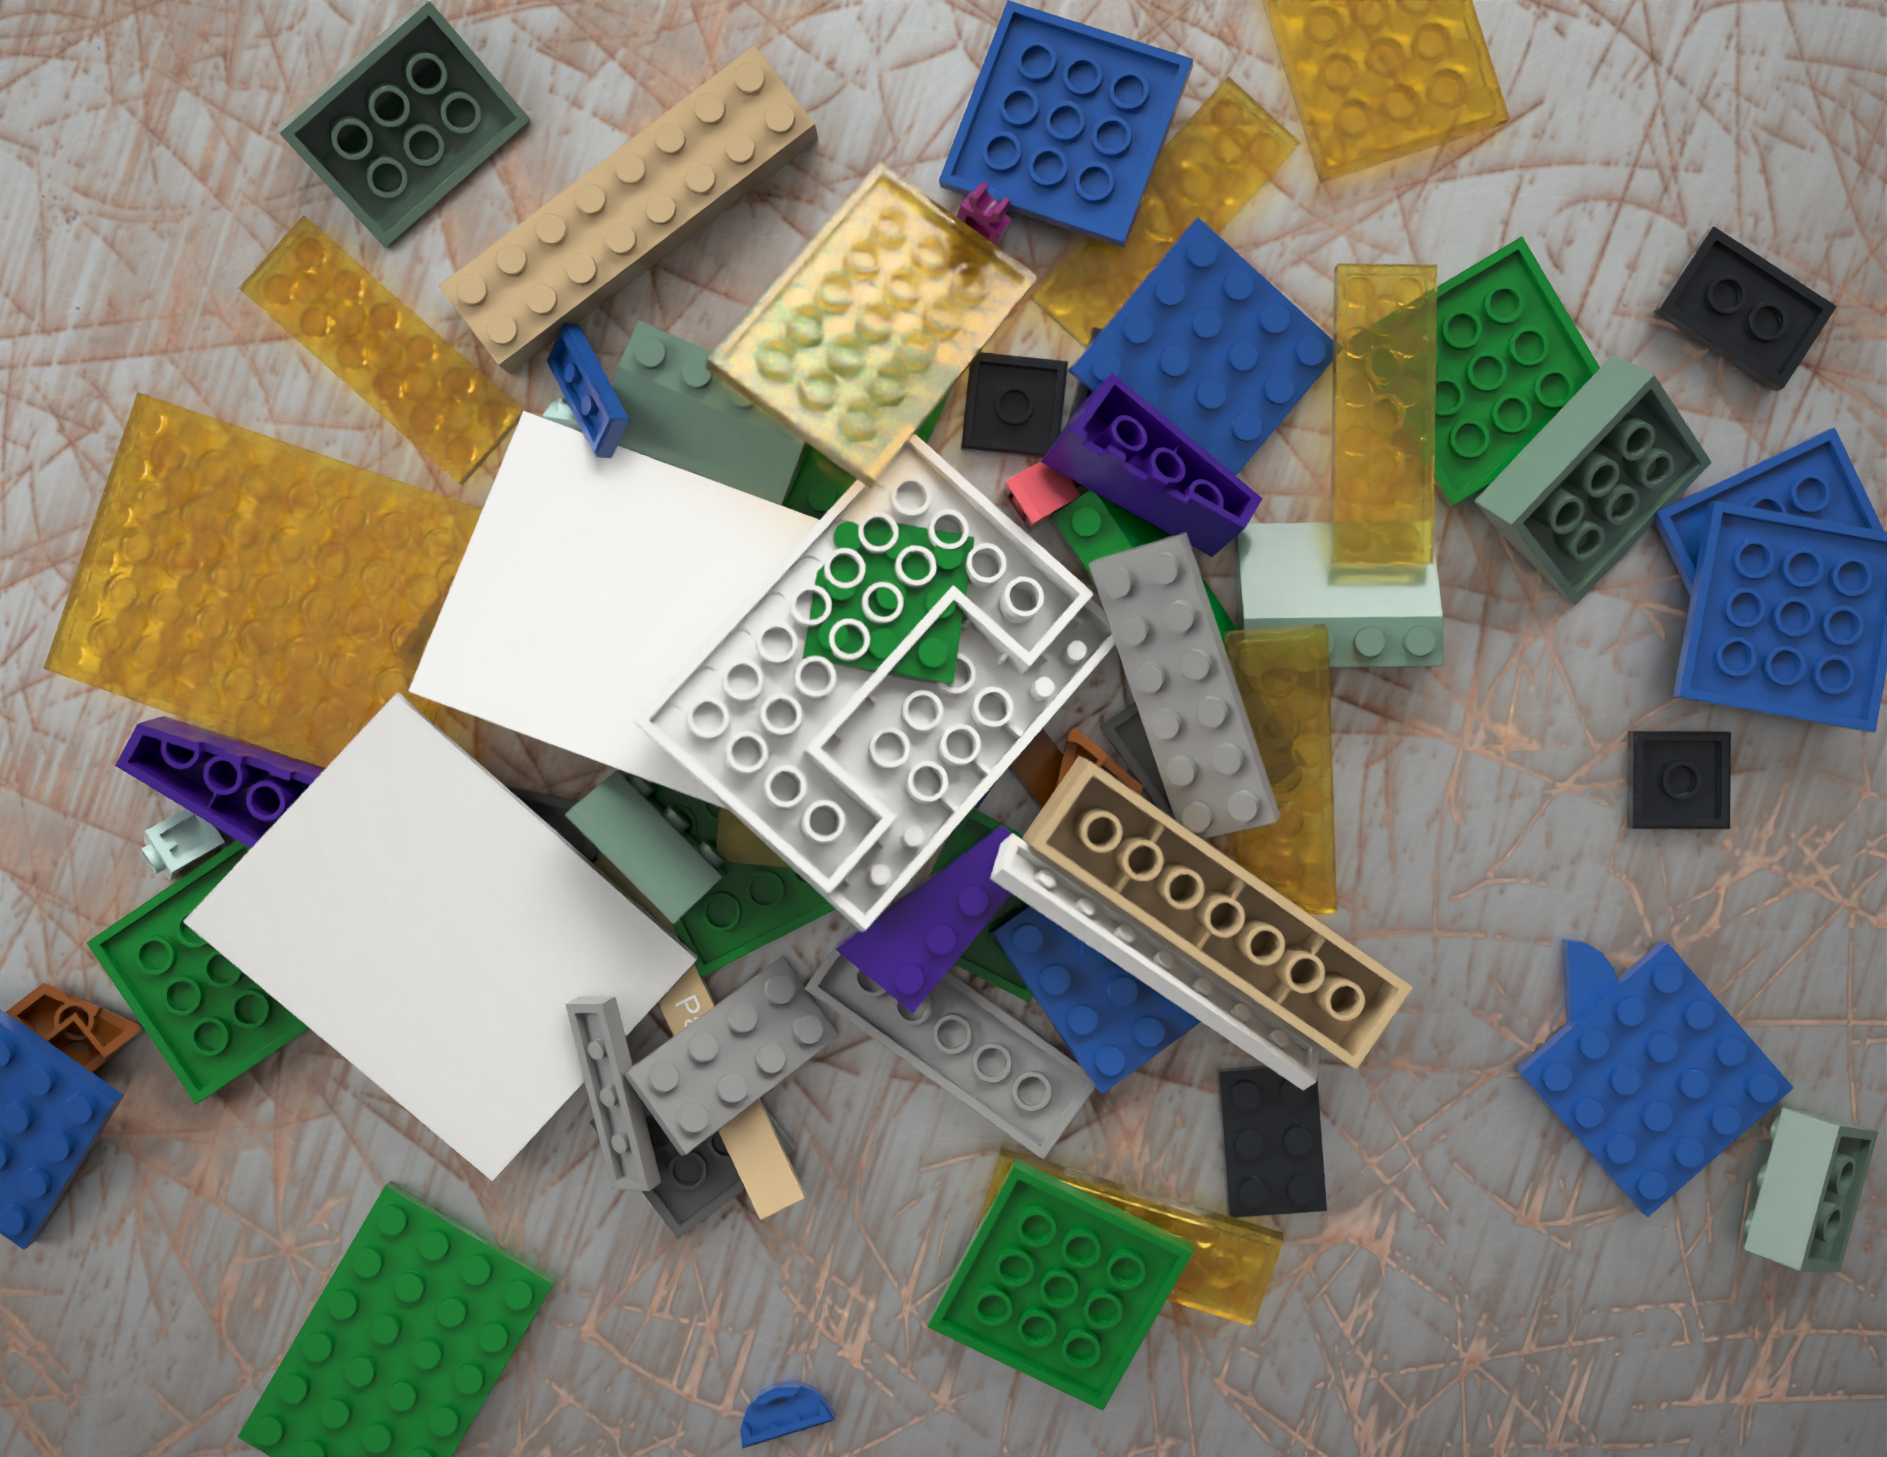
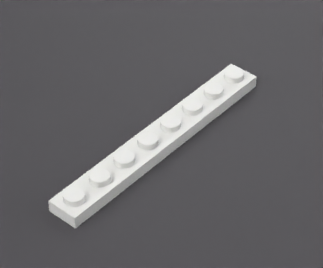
[990,833,1321,1090]

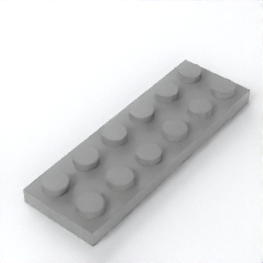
[1089,532,1280,839]
[804,923,1095,1160]

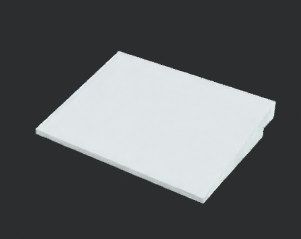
[408,411,820,809]
[634,427,1115,932]
[183,692,698,1181]

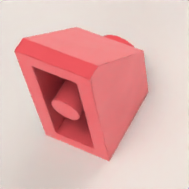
[1003,462,1082,532]

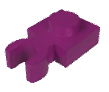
[955,181,1012,253]

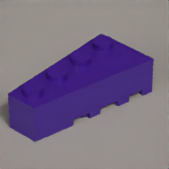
[1041,372,1263,557]
[115,716,327,848]
[835,823,1012,1013]

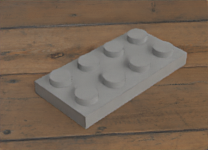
[623,957,839,1156]

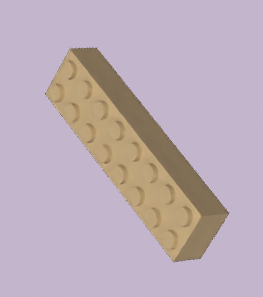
[439,45,819,375]
[1022,756,1413,1070]

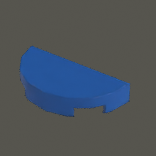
[1563,938,1617,1023]
[740,1381,836,1449]

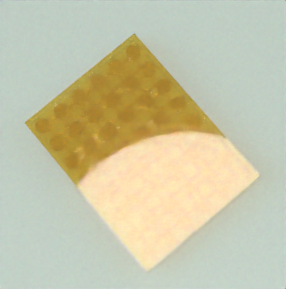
[43,392,483,768]

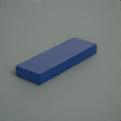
[546,323,630,459]

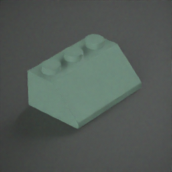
[565,770,728,924]
[1744,1108,1878,1272]

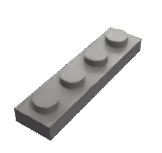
[565,996,661,1191]

